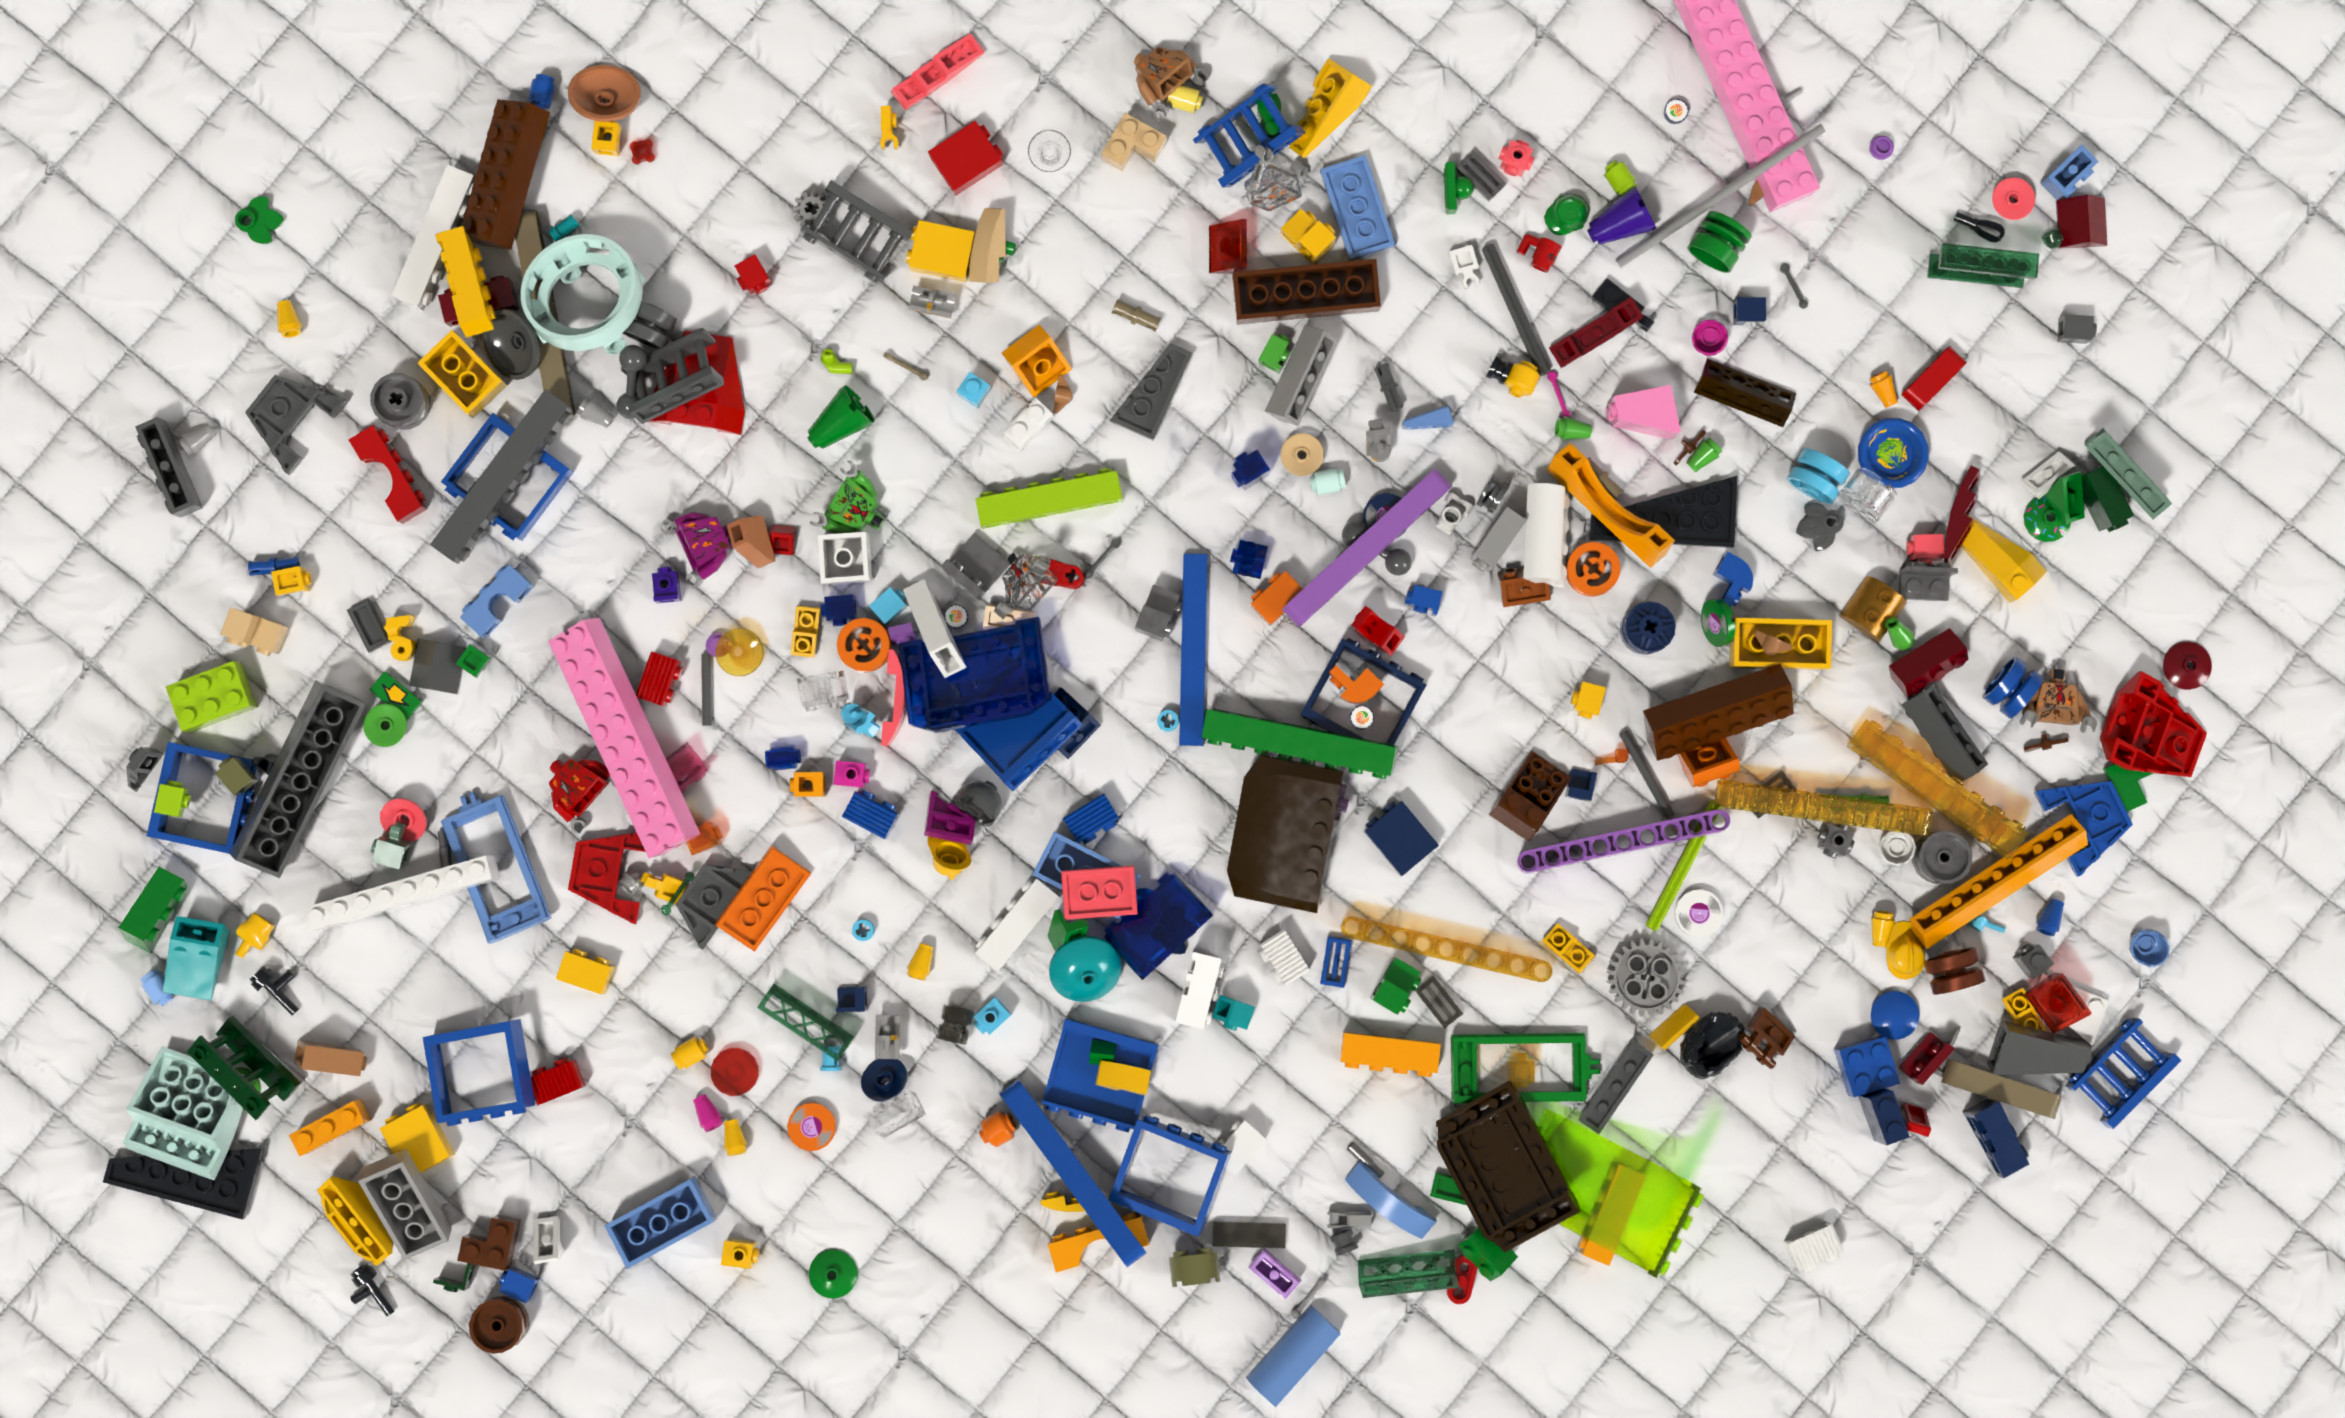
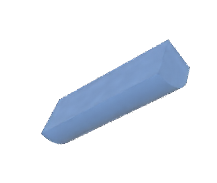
[1246,1305,1341,1407]

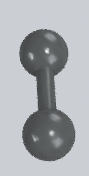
[617,345,647,419]
[1342,521,1412,576]

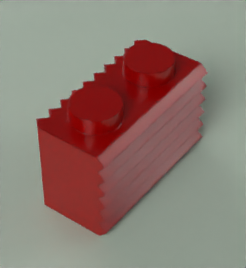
[636,651,683,707]
[531,1057,586,1106]

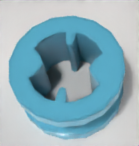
[1157,710,1179,732]
[852,919,875,941]

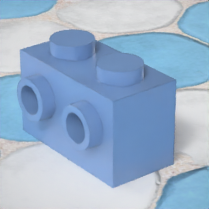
[2040,145,2099,200]

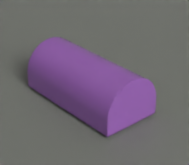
[1248,1248,1301,1299]

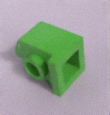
[1258,334,1291,374]

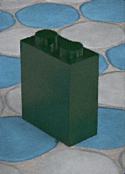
[2082,466,2134,532]

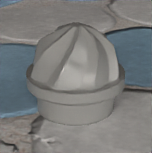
[619,869,644,895]

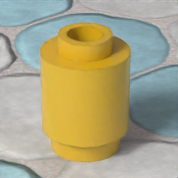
[671,1036,709,1070]

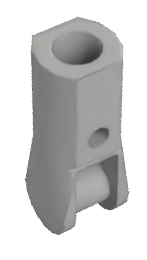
[1327,1211,1372,1228]

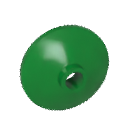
[809,1249,858,1299]

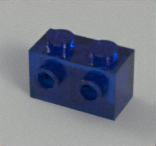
[1231,450,1270,491]

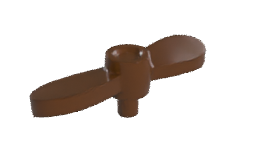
[1674,429,1706,466]
[2024,734,2069,752]

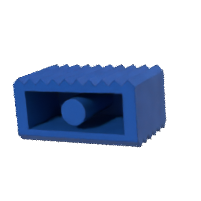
[842,790,899,839]
[1063,793,1119,845]

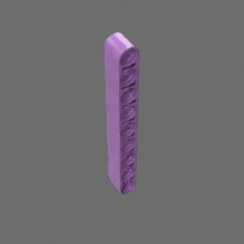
[1282,468,1452,627]
[1517,810,1730,874]

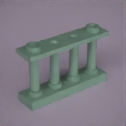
[2085,428,2172,520]

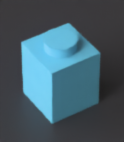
[956,372,991,409]
[869,587,908,625]

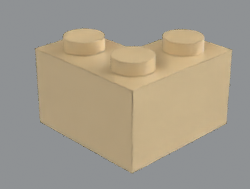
[1101,113,1167,172]
[220,607,289,656]

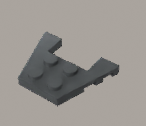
[245,375,347,475]

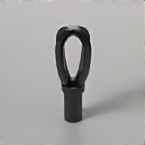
[1953,212,2005,243]

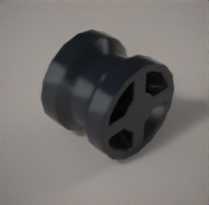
[1486,355,1513,385]

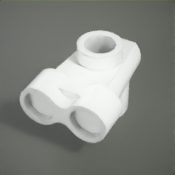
[1436,493,1473,535]

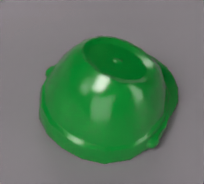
[1544,194,1589,235]

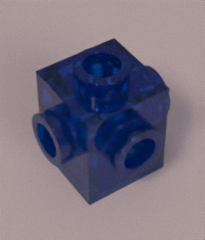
[1230,540,1268,579]

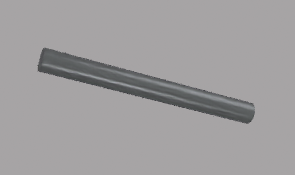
[1619,730,1674,819]

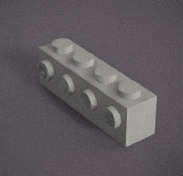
[1265,325,1338,426]

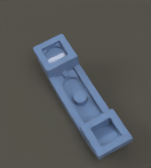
[1345,1161,1437,1239]

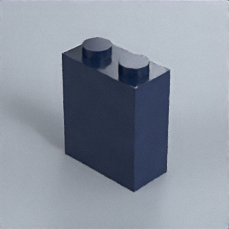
[1364,801,1439,876]
[1858,1088,1910,1146]

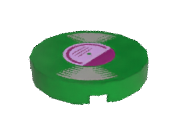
[1701,599,1736,647]

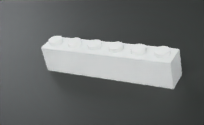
[391,164,475,311]

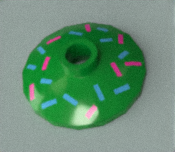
[2023,495,2071,542]

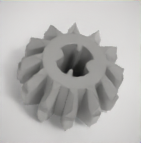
[792,190,834,230]

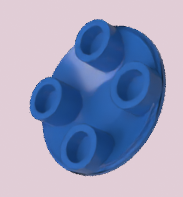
[1871,991,1919,1040]

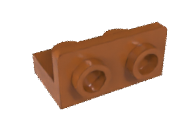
[1497,568,1551,607]

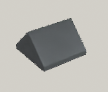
[409,639,466,694]

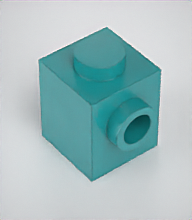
[1212,995,1255,1031]

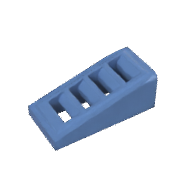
[1401,406,1454,430]

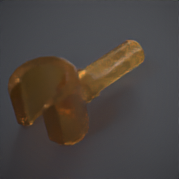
[1595,749,1628,765]

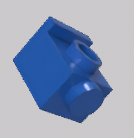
[1405,585,1443,617]

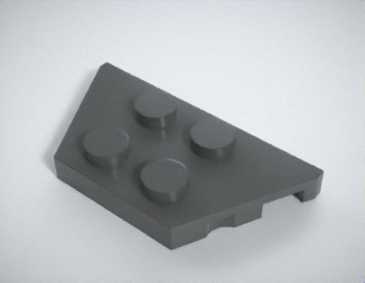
[676,864,752,950]

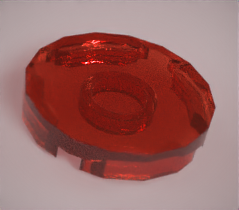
[711,1048,759,1096]

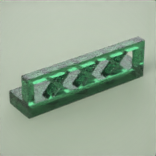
[757,984,854,1062]
[1358,1249,1459,1298]

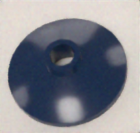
[861,1059,908,1102]

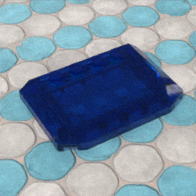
[899,616,1052,733]

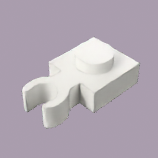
[1449,245,1479,290]

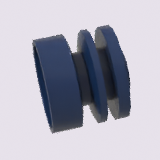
[1620,601,1676,655]

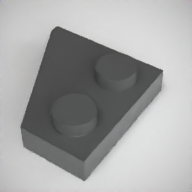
[126,747,164,792]

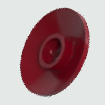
[2163,642,2212,690]

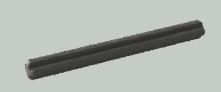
[1482,244,1550,376]

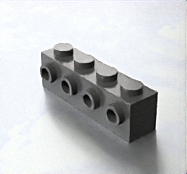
[135,417,203,518]
[1902,684,1988,785]

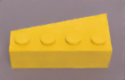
[435,226,496,337]

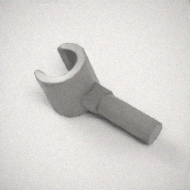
[1780,87,1803,111]

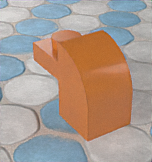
[1328,665,1385,704]

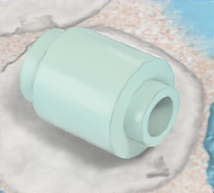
[1309,468,1346,495]

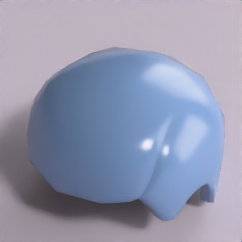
[2129,929,2170,967]

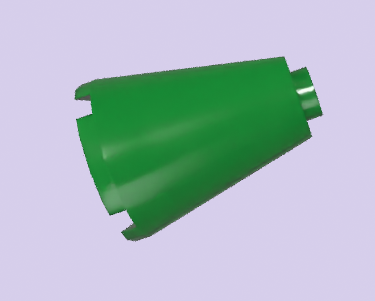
[807,385,875,449]

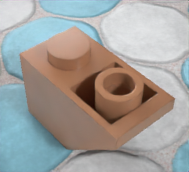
[727,515,776,568]

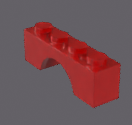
[348,425,427,524]

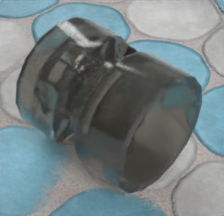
[936,1004,974,1045]

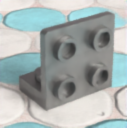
[941,533,1010,600]
[1899,562,1958,601]

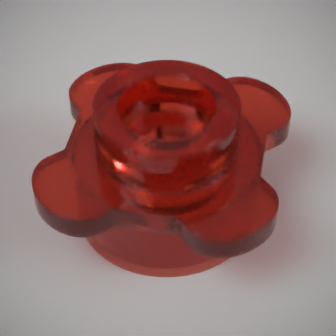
[630,139,655,165]

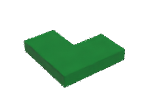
[2103,764,2154,812]

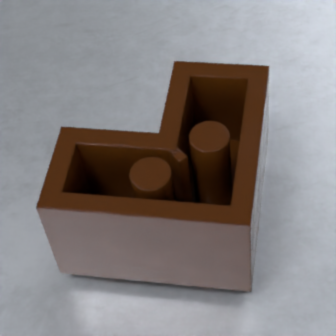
[457,1215,521,1271]

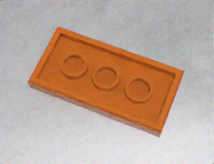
[715,845,811,952]

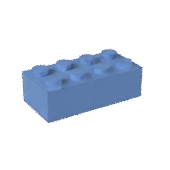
[1032,831,1141,919]
[604,1177,717,1269]

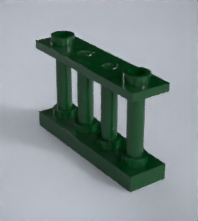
[187,1016,301,1120]

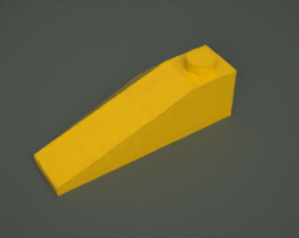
[1961,516,2047,603]

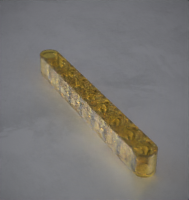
[1714,780,1934,836]
[1340,916,1552,982]

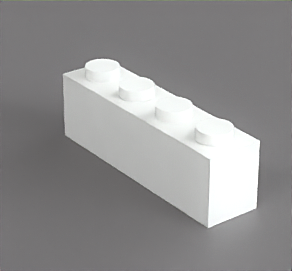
[975,878,1060,972]

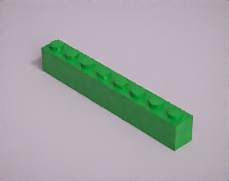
[1201,708,1399,779]

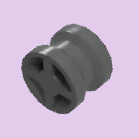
[1329,1228,1358,1256]

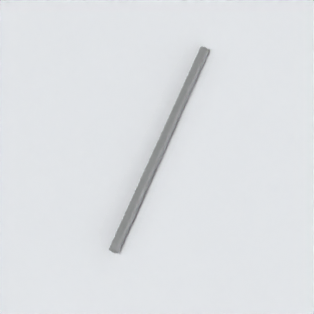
[1616,123,1826,268]

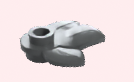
[1796,503,1844,551]

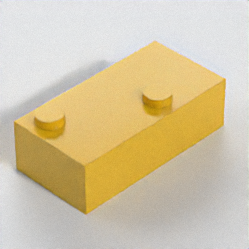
[1729,618,1832,670]

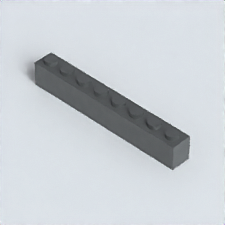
[430,389,573,564]

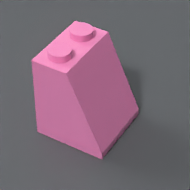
[1605,385,1681,439]

